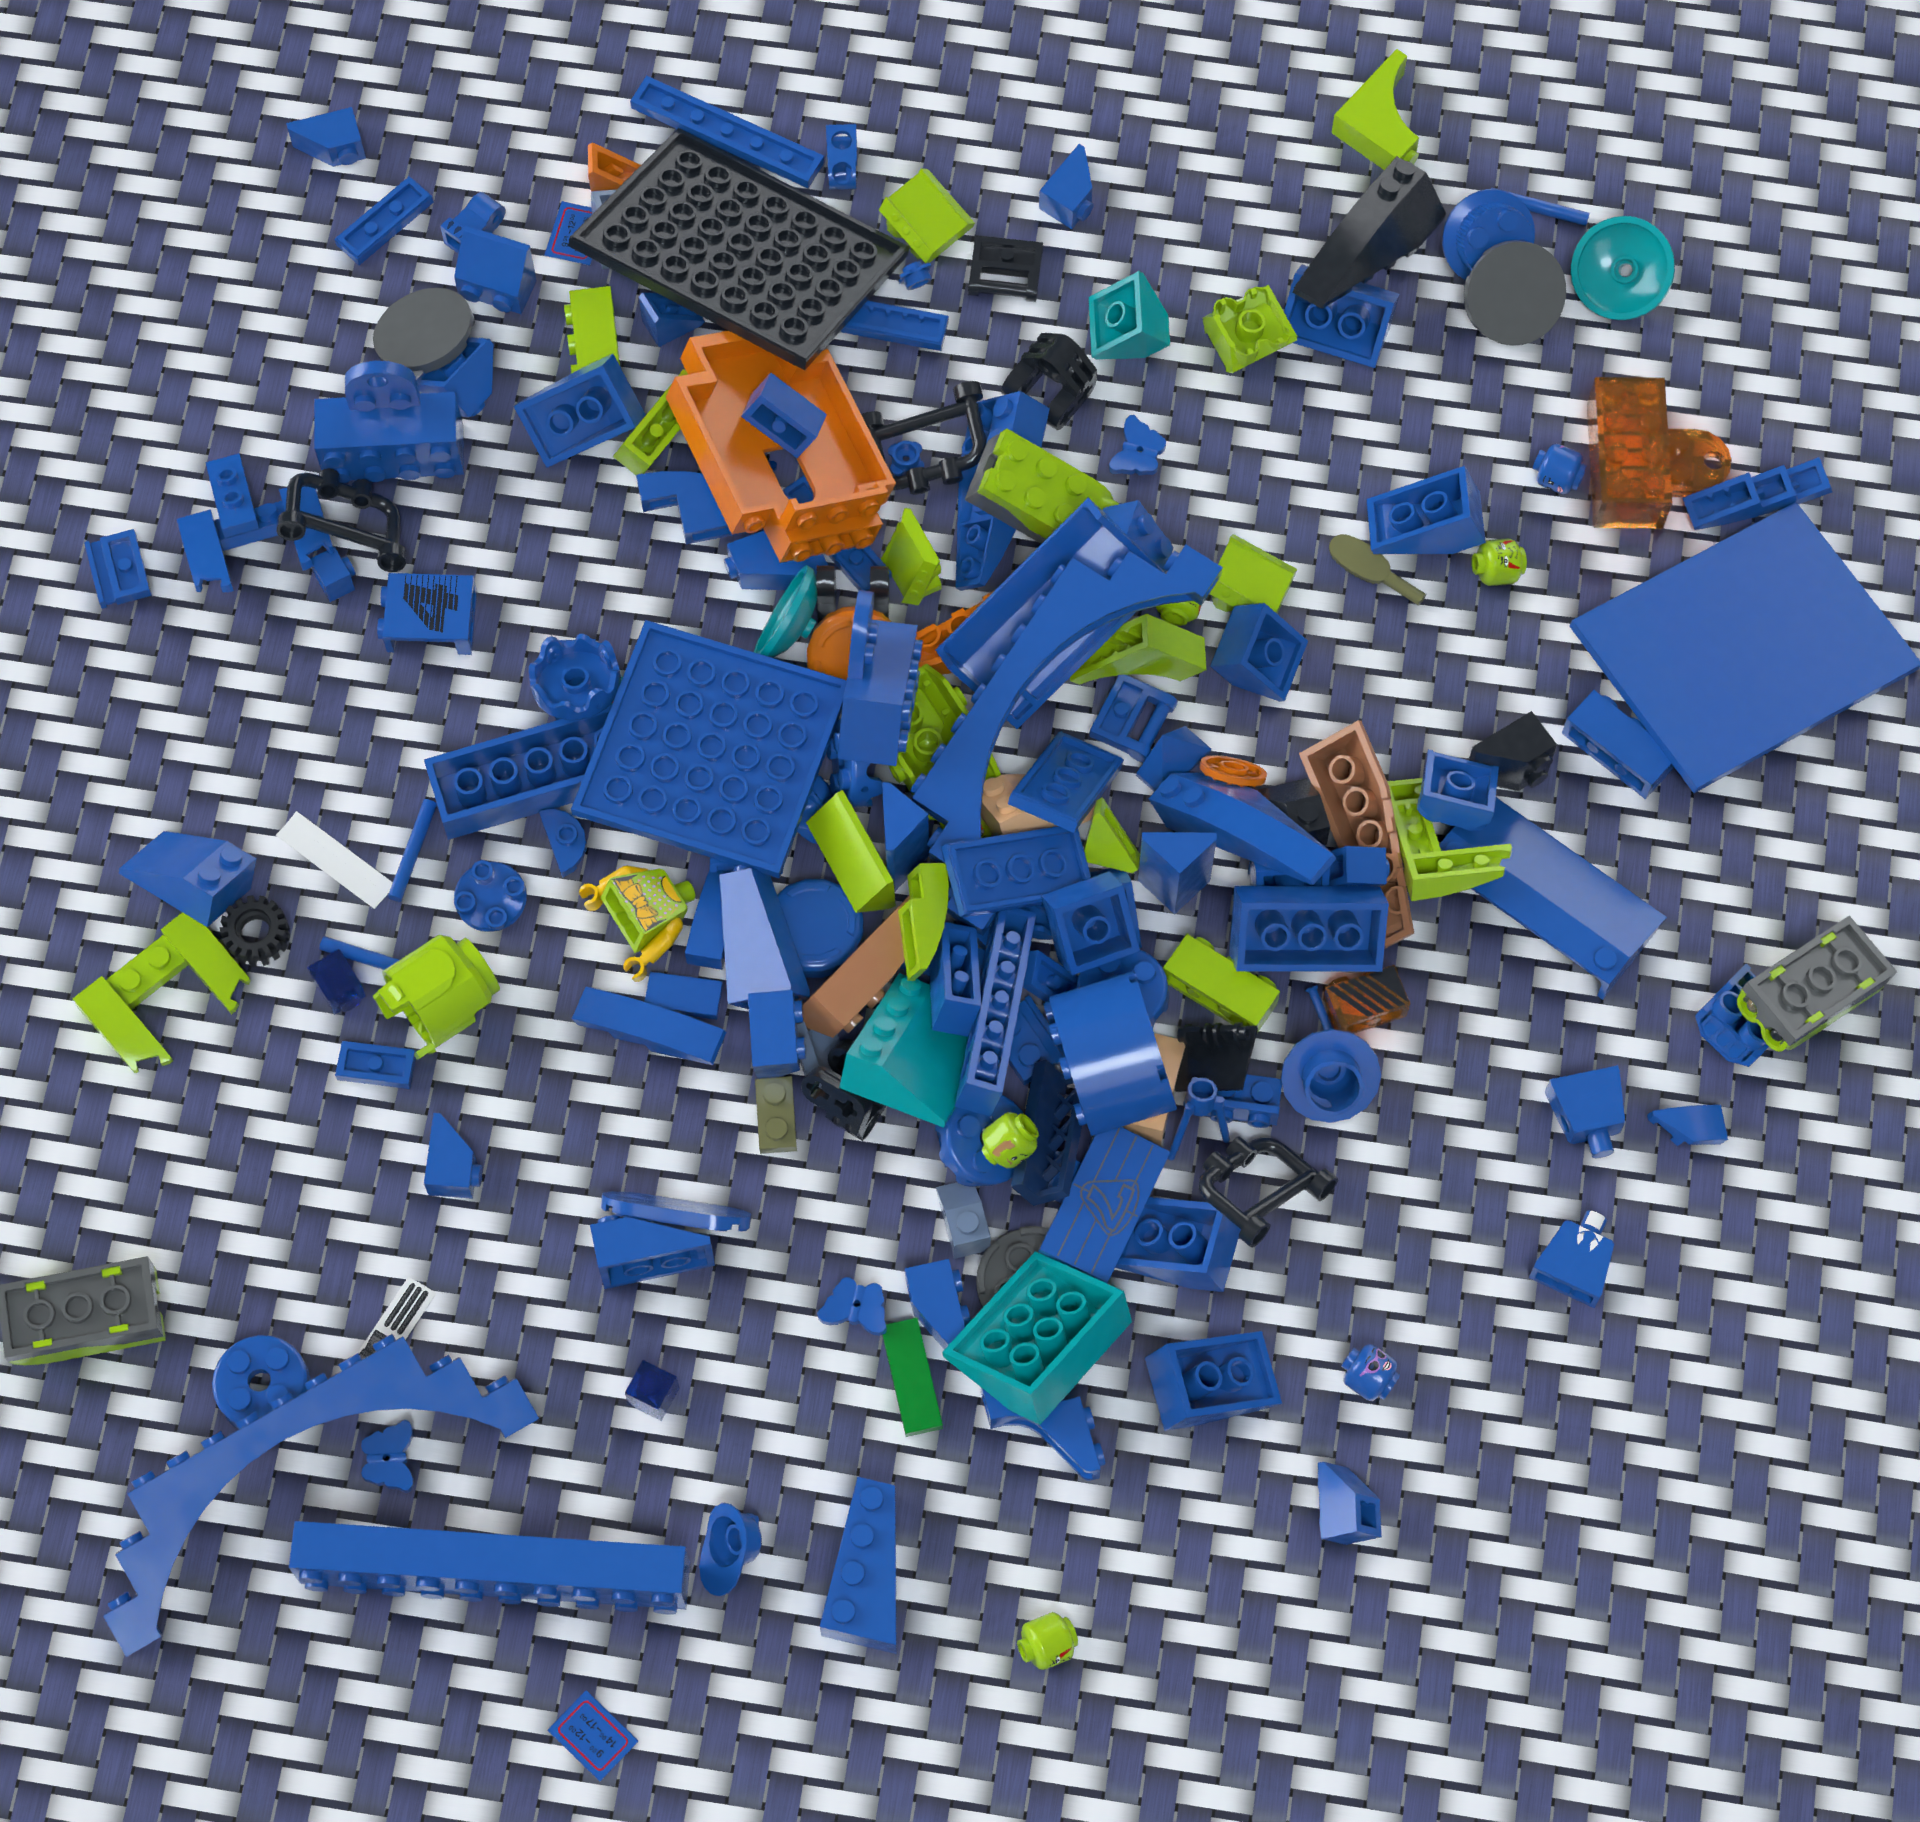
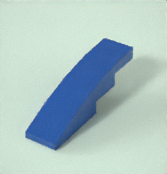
[1683,457,1832,530]
[572,987,727,1065]

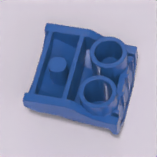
[1695,964,1769,1067]

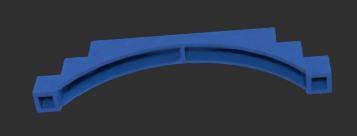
[910,544,1223,936]
[103,1334,539,1657]

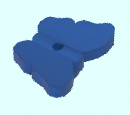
[1109,415,1166,475]
[817,1277,887,1336]
[361,1420,414,1493]

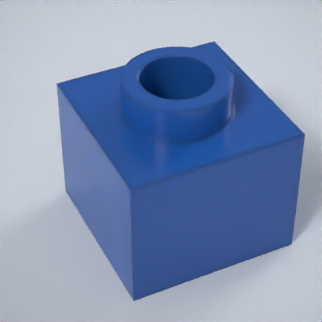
[310,547,356,602]

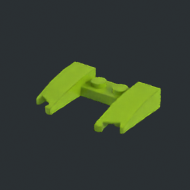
[1387,778,1512,901]
[73,912,250,1073]

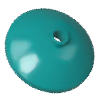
[1571,216,1675,320]
[754,565,817,658]

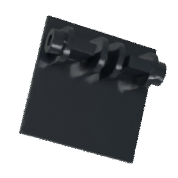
[1174,1022,1258,1092]

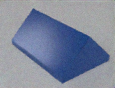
[882,782,929,892]
[1138,832,1217,915]

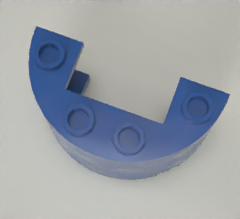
[1043,970,1177,1136]

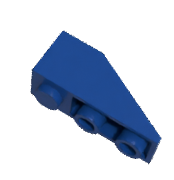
[905,1259,971,1378]

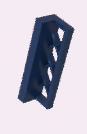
[1011,1060,1082,1206]

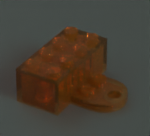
[1587,377,1732,529]

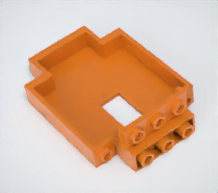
[666,331,896,563]

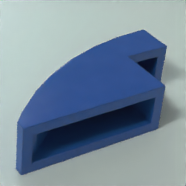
[636,471,763,545]

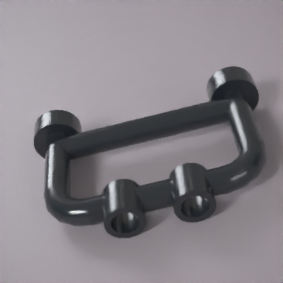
[861,381,986,495]
[277,468,406,572]
[1198,1136,1338,1248]

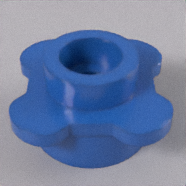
[898,261,932,290]
[888,441,924,476]

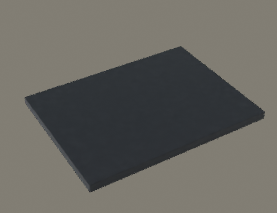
[568,128,910,371]

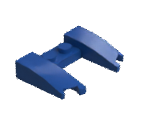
[177,487,334,592]

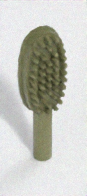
[1329,534,1426,606]

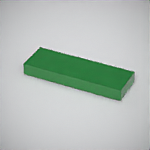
[882,1318,943,1437]

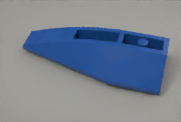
[956,391,1050,591]

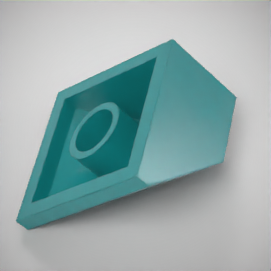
[1088,271,1170,360]

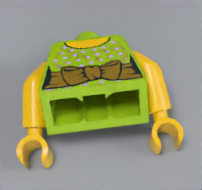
[579,865,695,982]

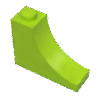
[1332,49,1419,170]
[1070,614,1207,685]

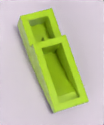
[898,863,949,981]

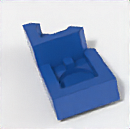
[1647,1105,1728,1146]

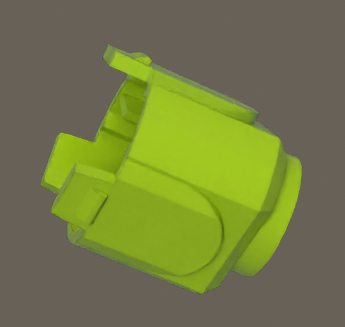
[373,935,500,1060]

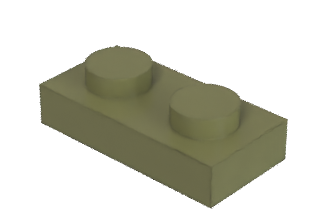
[755,1076,797,1154]

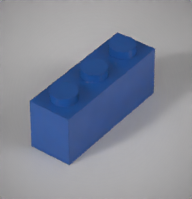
[1562,690,1674,799]
[929,922,981,1037]

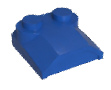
[1417,749,1499,831]

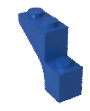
[981,1388,1105,1481]

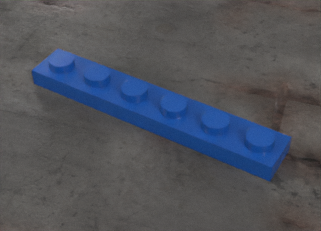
[630,75,824,189]

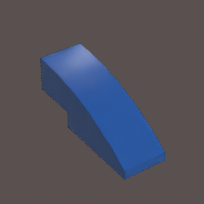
[685,870,734,970]

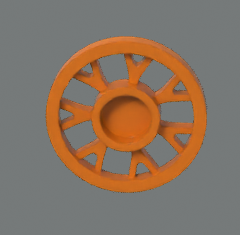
[1199,755,1267,787]

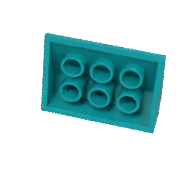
[839,973,968,1128]
[942,1251,1132,1425]

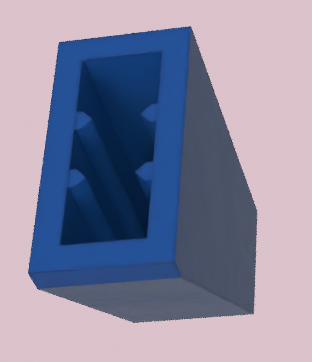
[724,530,828,590]

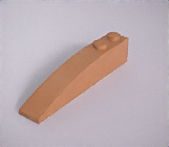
[1299,720,1414,949]
[797,875,949,1038]

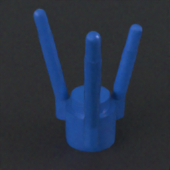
[1168,1077,1230,1161]

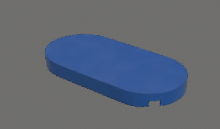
[600,1191,751,1232]

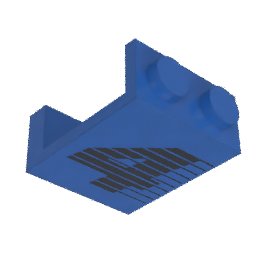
[377,573,477,655]

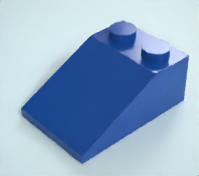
[513,354,646,467]
[1367,466,1486,554]
[119,831,257,927]
[1115,1197,1241,1292]
[590,1215,715,1289]
[1145,1331,1282,1431]

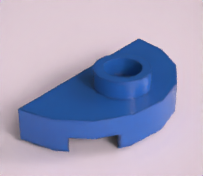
[539,809,587,878]

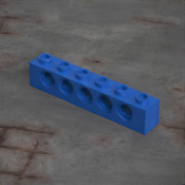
[955,908,1037,1117]

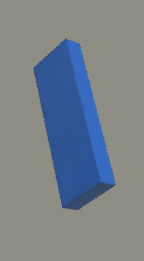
[334,176,434,265]

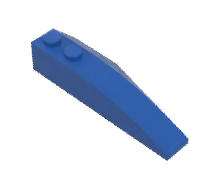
[1148,773,1336,885]

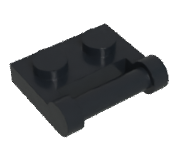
[968,235,1043,302]

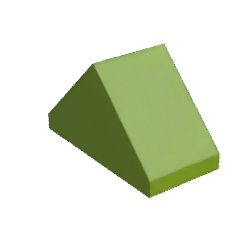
[1084,797,1140,873]

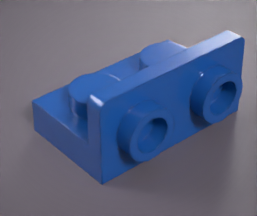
[1205,1074,1282,1128]

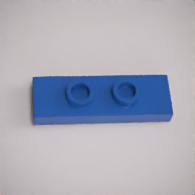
[841,301,949,351]
[205,453,259,538]

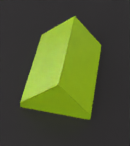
[806,790,896,913]

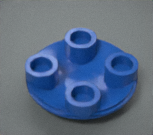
[454,860,527,932]

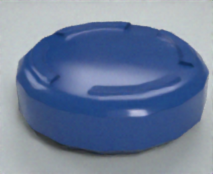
[777,879,864,978]

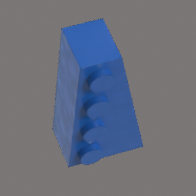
[820,1477,897,1654]

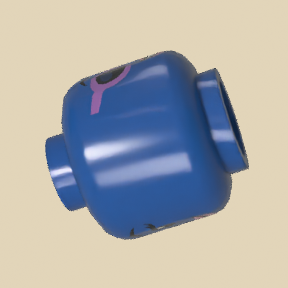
[1532,443,1587,494]
[1341,1344,1400,1401]

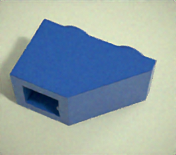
[1317,1462,1382,1545]

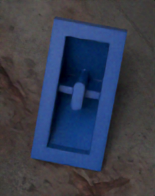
[639,292,705,347]

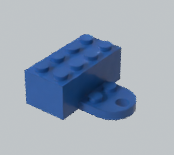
[314,361,464,483]
[838,590,923,766]

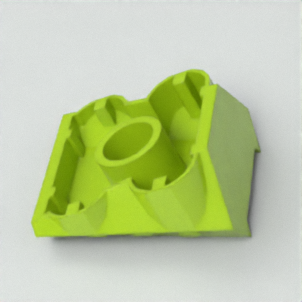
[879,168,975,264]
[1203,285,1297,373]
[881,508,942,605]
[1210,534,1297,614]

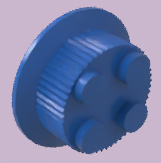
[1442,189,1535,280]

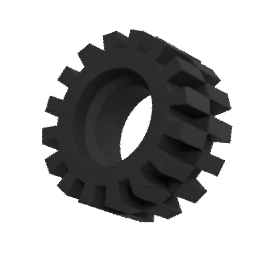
[220,895,290,967]

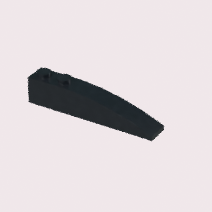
[1292,156,1446,309]

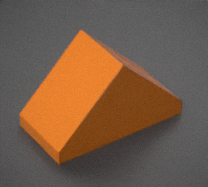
[588,142,641,191]

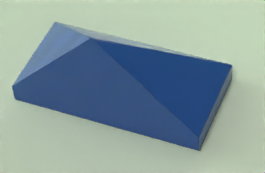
[1136,726,1211,792]

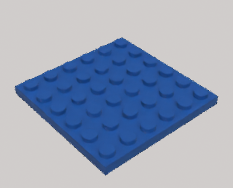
[571,620,847,878]

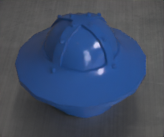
[1280,1029,1381,1123]

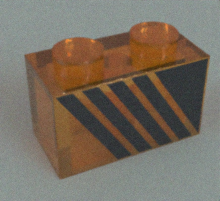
[1322,965,1410,1034]

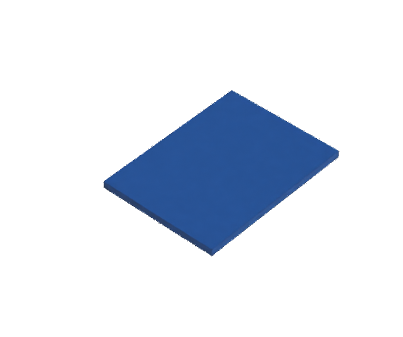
[1569,502,1920,793]

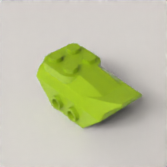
[888,664,1001,821]

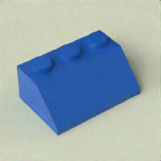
[1284,264,1400,368]

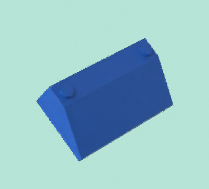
[936,497,1166,729]
[1439,797,1667,1000]

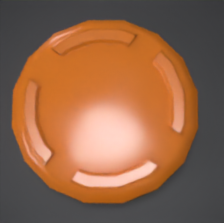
[807,606,892,680]

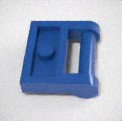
[1089,675,1178,763]

